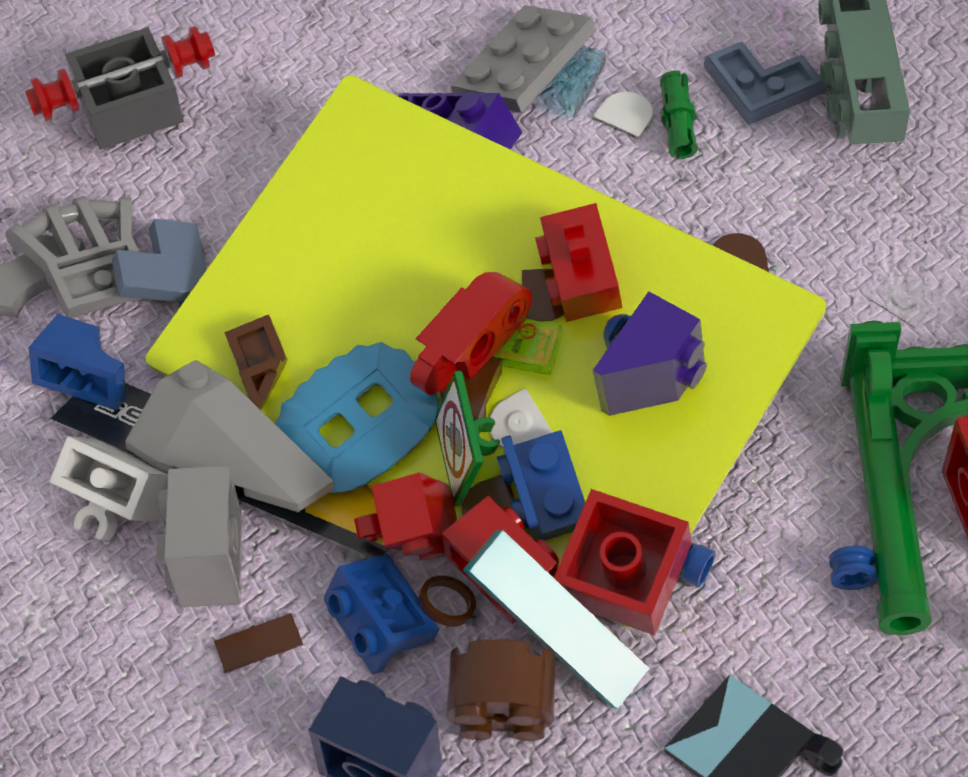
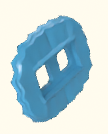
[275,342,439,493]

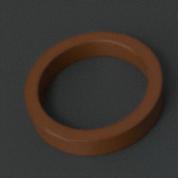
[418,575,476,627]

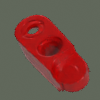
[410,272,532,395]

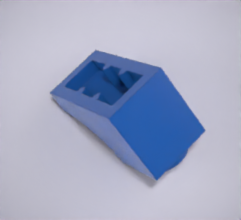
[29,314,126,410]

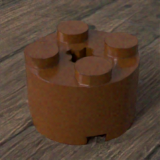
[447,639,556,741]

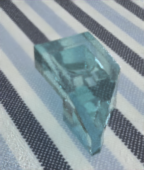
[550,45,606,118]

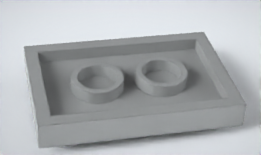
[450,5,596,113]

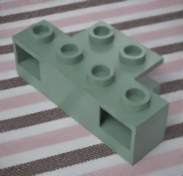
[818,0,910,145]

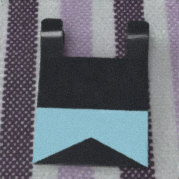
[664,675,843,777]

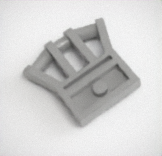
[5,196,140,318]

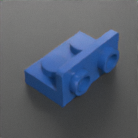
[497,430,585,541]
[324,553,440,674]

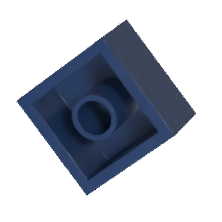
[308,676,443,777]

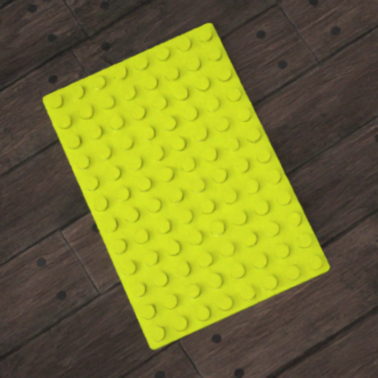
[145,75,826,628]

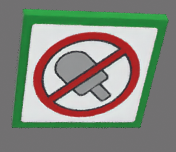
[435,371,500,506]

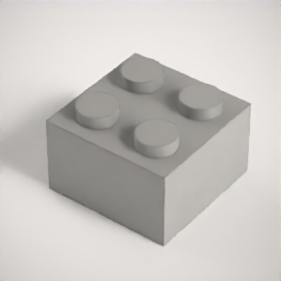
[156,466,243,607]

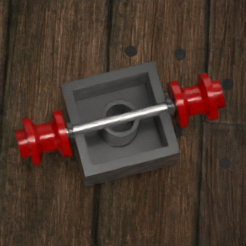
[25,26,215,150]

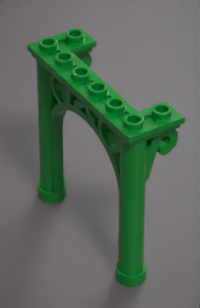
[840,320,968,635]

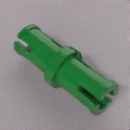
[660,71,697,159]

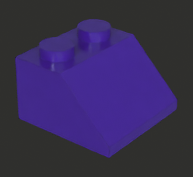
[593,291,707,416]

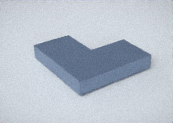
[704,41,824,125]
[112,219,207,302]

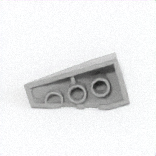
[125,360,334,512]

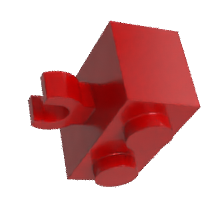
[535,203,623,322]
[354,472,458,561]
[442,496,559,624]

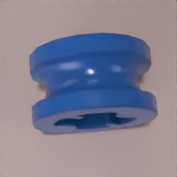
[829,546,877,590]

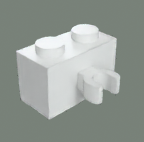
[49,436,168,541]

